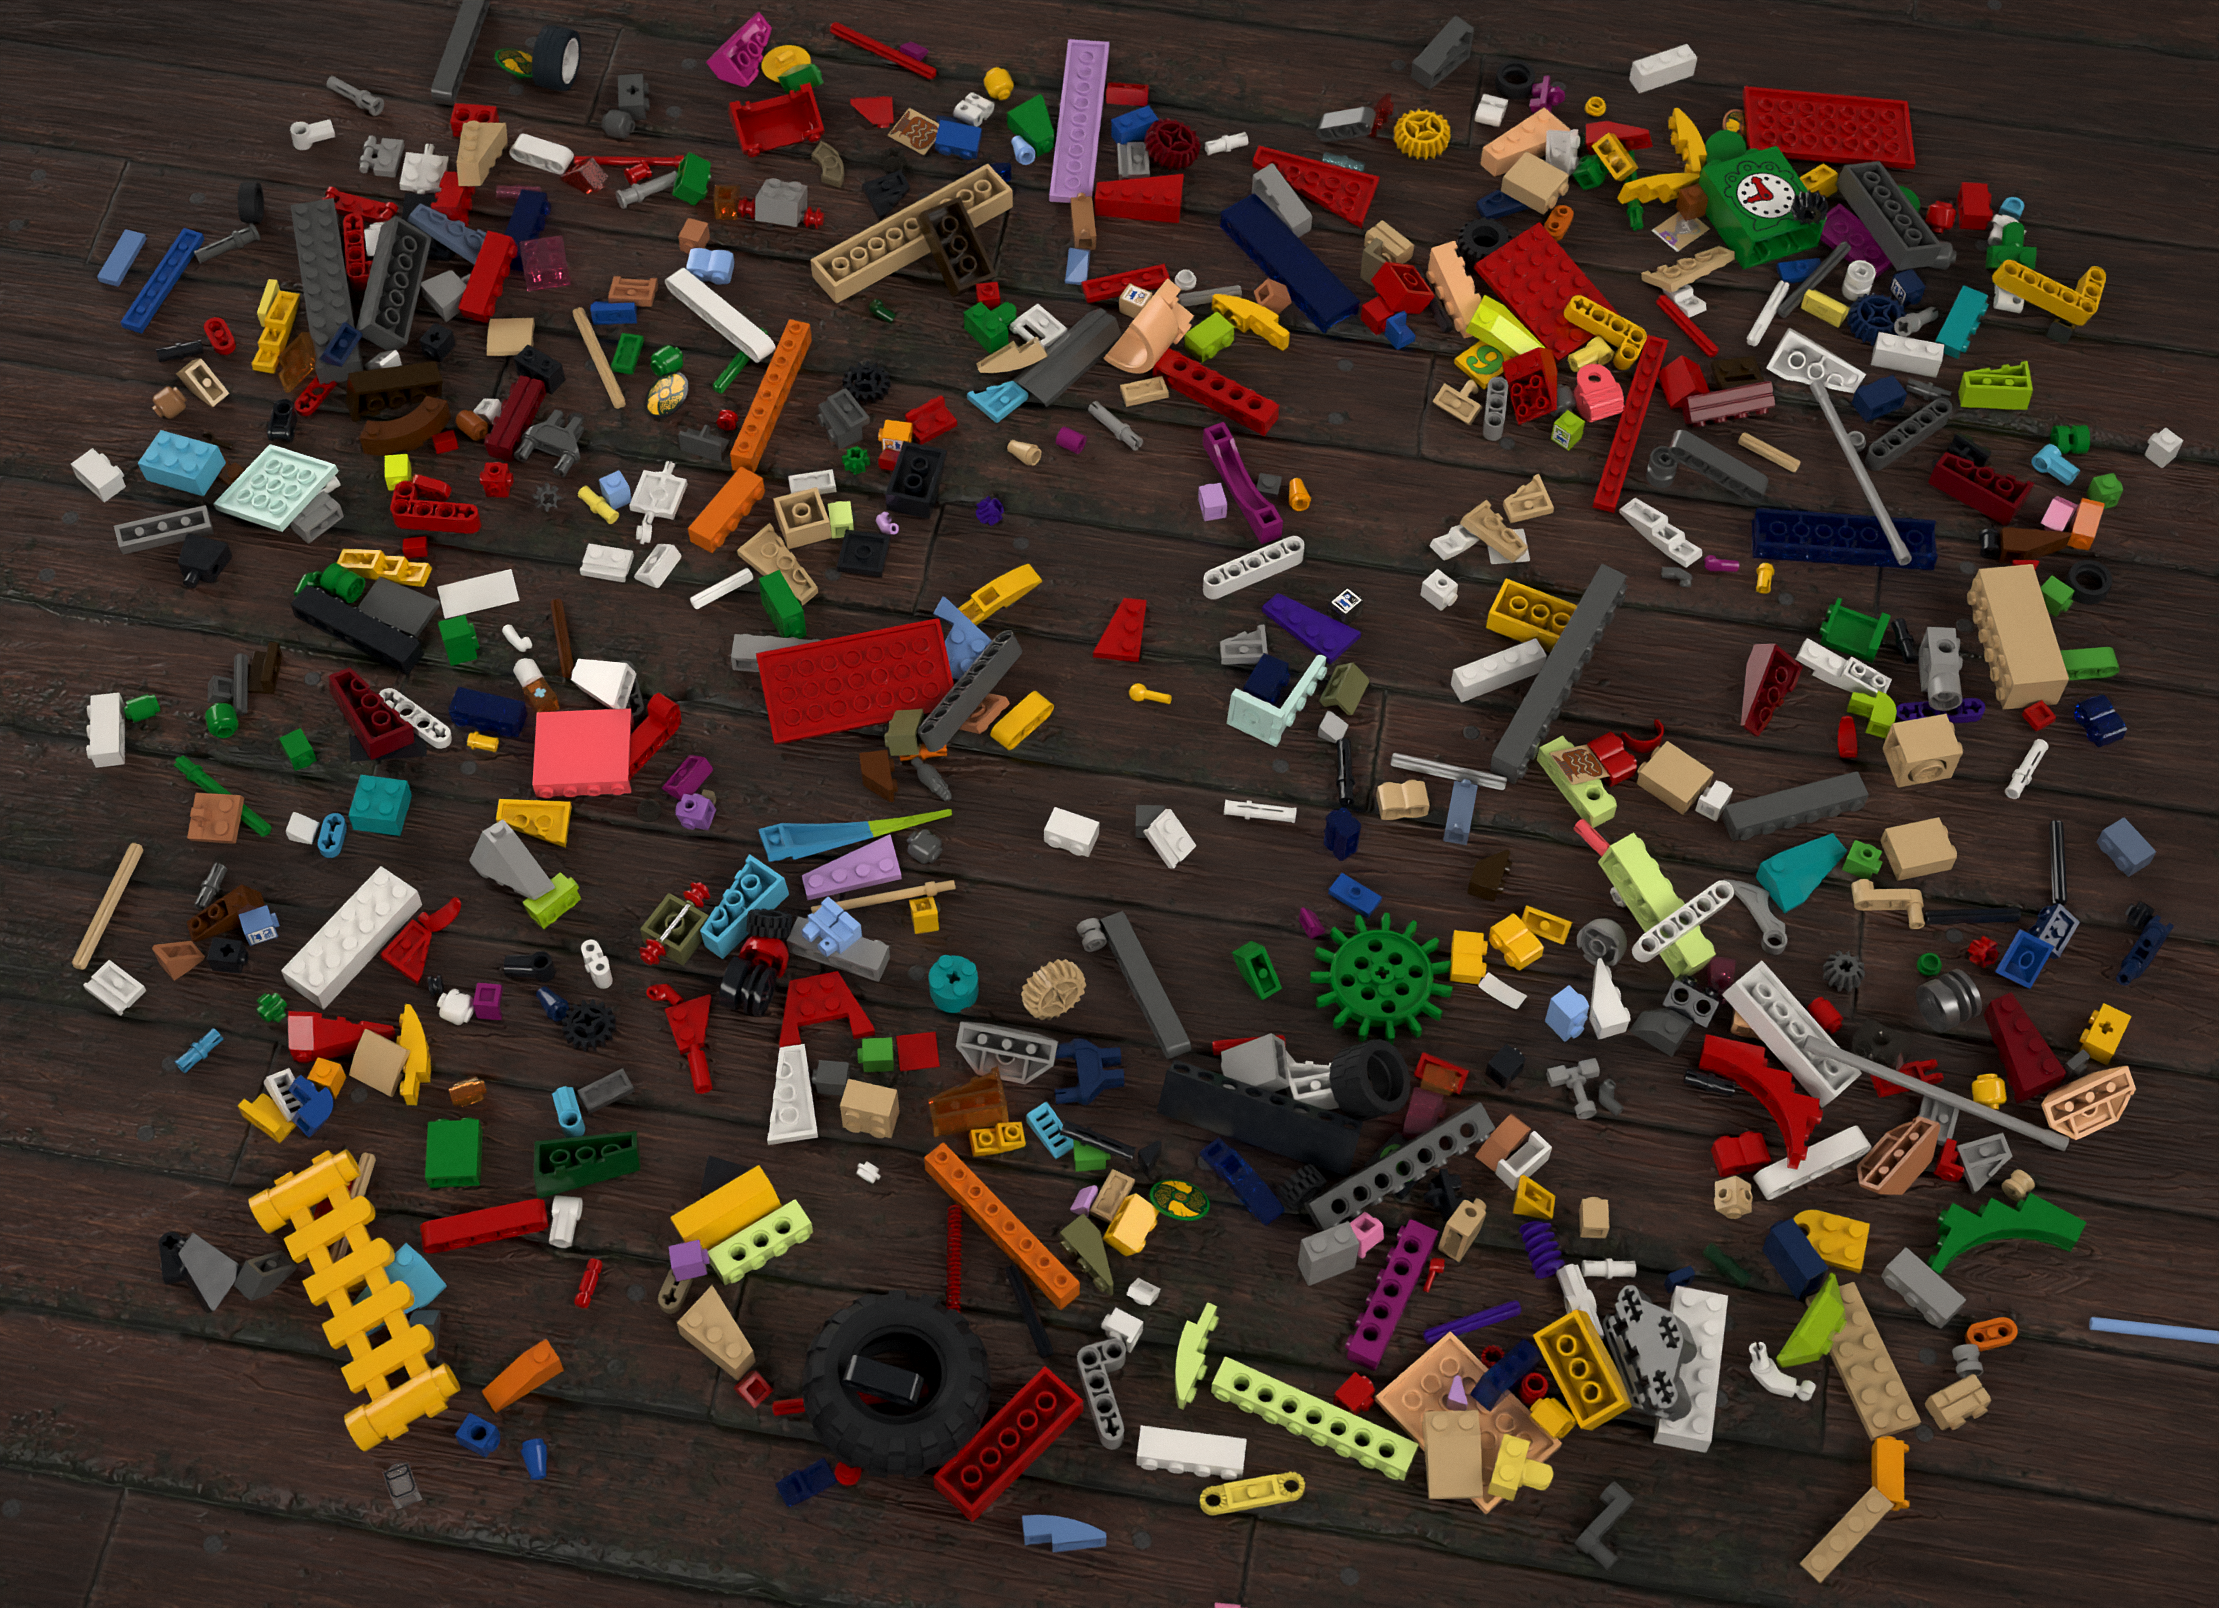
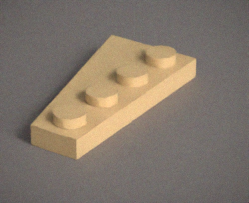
[1641,246,1735,292]
[737,523,818,606]

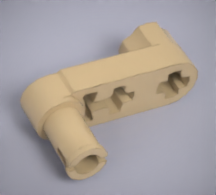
[1851,879,1925,929]

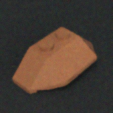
[1857,1116,1940,1195]

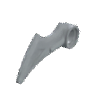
[1723,879,1788,955]

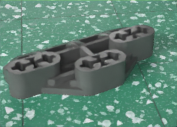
[1602,1285,1697,1422]

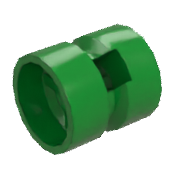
[2050,425,2090,454]
[320,563,365,603]

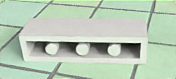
[1451,638,1547,703]
[1137,1426,1246,1480]

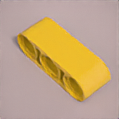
[990,691,1054,750]

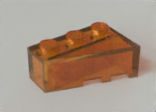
[928,1066,1009,1137]

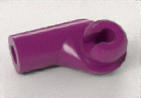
[1704,555,1739,572]

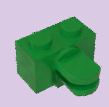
[1986,222,2037,270]
[964,302,1017,355]

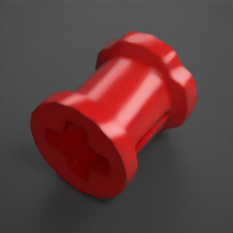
[624,160,652,186]

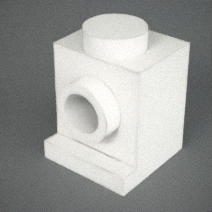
[1695,780,1733,821]
[1101,1308,1143,1353]

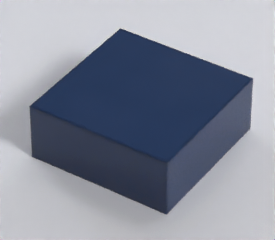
[1664,1265,1695,1293]

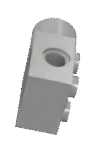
[1918,627,1963,711]

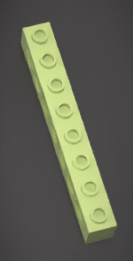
[1211,1356,1419,1481]

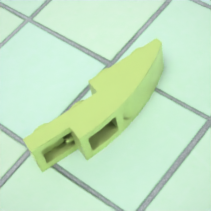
[1175,1302,1219,1410]

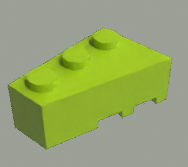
[1958,361,2033,410]

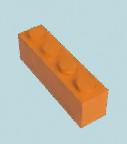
[688,467,765,553]

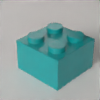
[348,775,412,836]

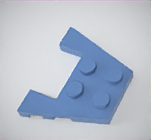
[933,597,992,683]

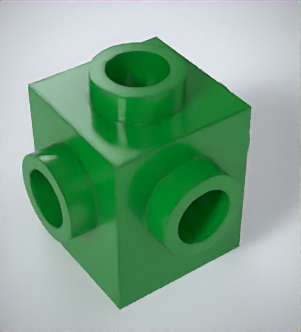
[1572,154,1609,190]

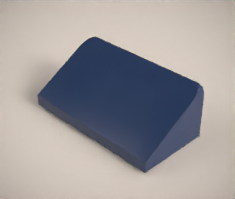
[319,321,363,367]

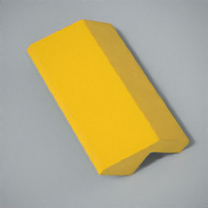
[670,1165,782,1251]

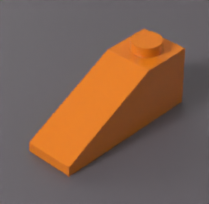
[481,1339,564,1414]

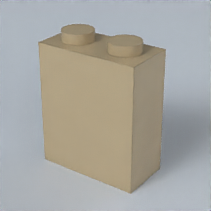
[1501,151,1569,215]
[1636,741,1714,815]
[1880,817,1957,881]

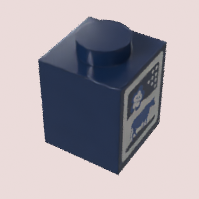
[1889,269,1926,307]

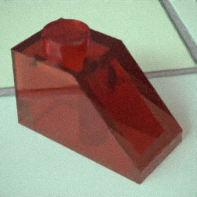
[559,157,608,194]

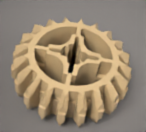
[1021,959,1086,1020]

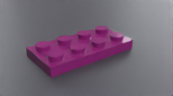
[1820,204,1893,279]

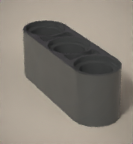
[1316,107,1376,142]

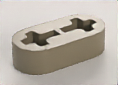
[658,1268,692,1314]

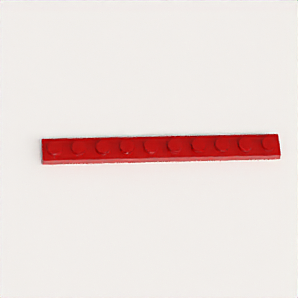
[1592,335,1669,513]

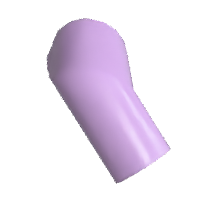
[876,512,899,535]

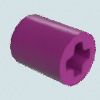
[1056,426,1087,454]

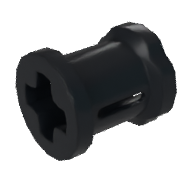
[1979,528,2000,559]

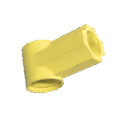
[1568,336,1615,372]

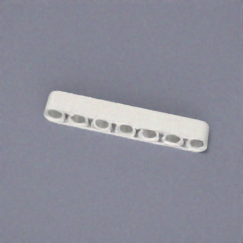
[665,268,776,363]

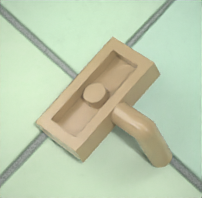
[1432,380,1482,426]

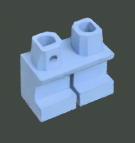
[801,897,862,957]

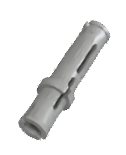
[1088,401,1143,451]

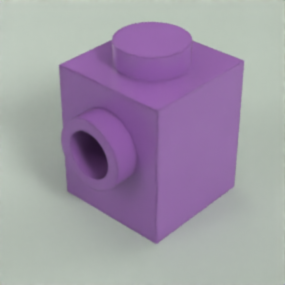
[669,1240,710,1281]

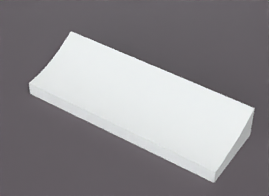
[1722,961,1862,1108]

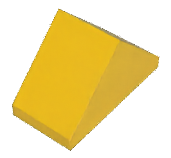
[909,896,939,934]
[1513,1175,1556,1220]

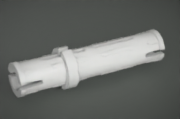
[2005,739,2049,799]
[1224,800,1296,823]

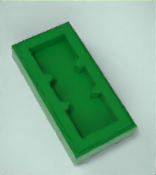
[611,333,644,375]

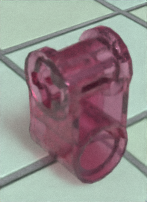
[1707,956,1736,1004]

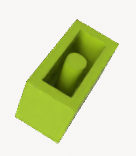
[1184,312,1235,363]

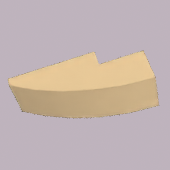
[977,336,1048,373]

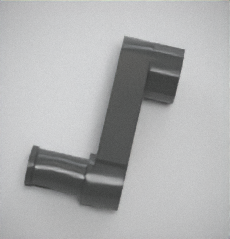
[1575,1481,1635,1570]

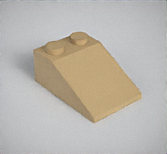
[1422,1410,1483,1500]

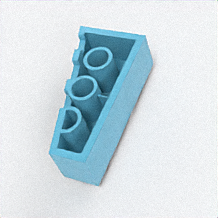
[700,854,789,959]

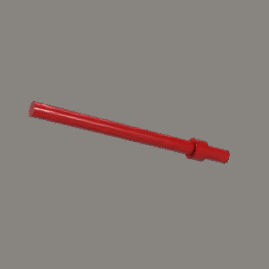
[574,155,685,168]

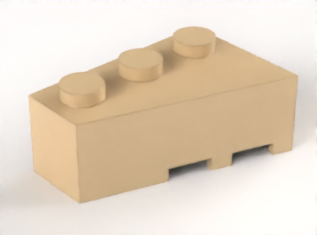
[677,1285,756,1381]

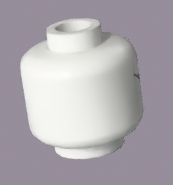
[437,989,475,1025]

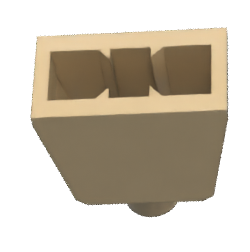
[1438,1199,1486,1262]

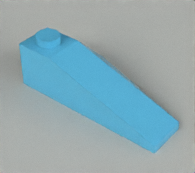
[352,1243,447,1336]

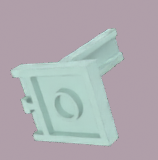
[1227,655,1327,747]

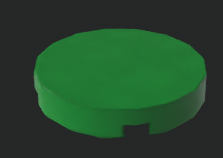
[1705,130,1747,163]

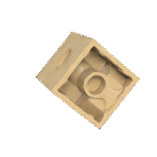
[1882,714,1963,787]

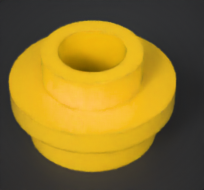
[1585,97,1606,117]

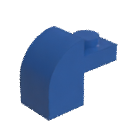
[289,1075,333,1138]

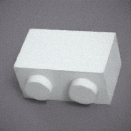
[71,448,126,502]
[1044,807,1099,857]

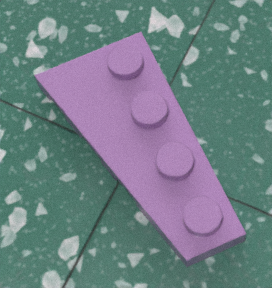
[802,834,902,900]

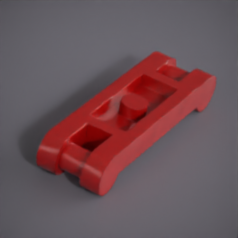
[321,187,398,223]

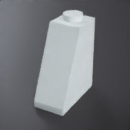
[571,659,636,709]

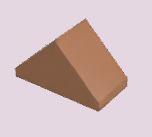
[152,941,205,981]

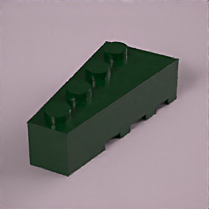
[534,1131,640,1199]

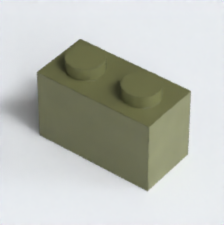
[885,709,925,756]

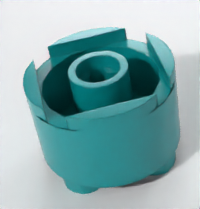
[929,955,979,1013]

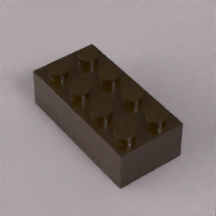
[916,197,997,298]

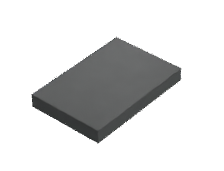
[357,576,440,638]

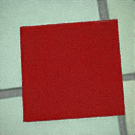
[896,1031,940,1071]

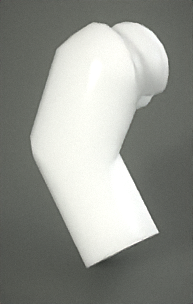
[502,625,532,652]

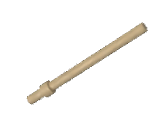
[811,880,956,914]

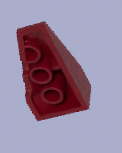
[1741,644,1803,737]

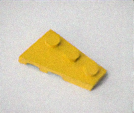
[496,799,572,848]

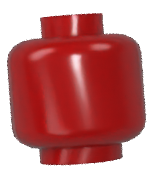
[1925,201,1956,233]

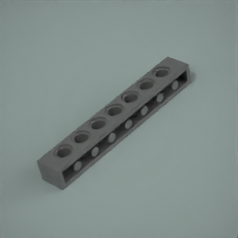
[1303,1102,1495,1231]

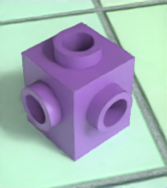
[676,793,716,830]

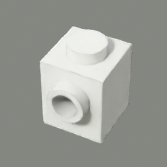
[2145,427,2183,468]
[1421,569,1458,611]

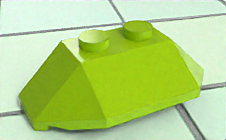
[1776,1273,1847,1368]

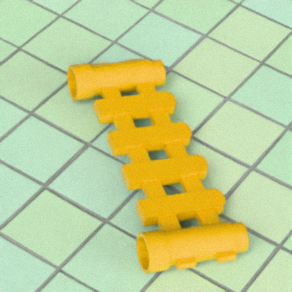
[249,1149,460,1452]

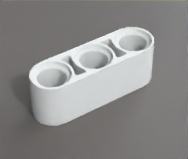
[509,134,574,174]

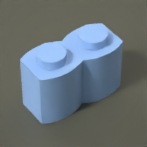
[686,248,735,285]

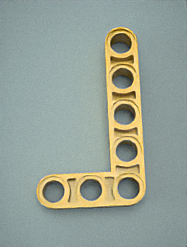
[1992,260,2106,326]

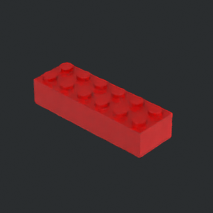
[933,1366,1083,1523]

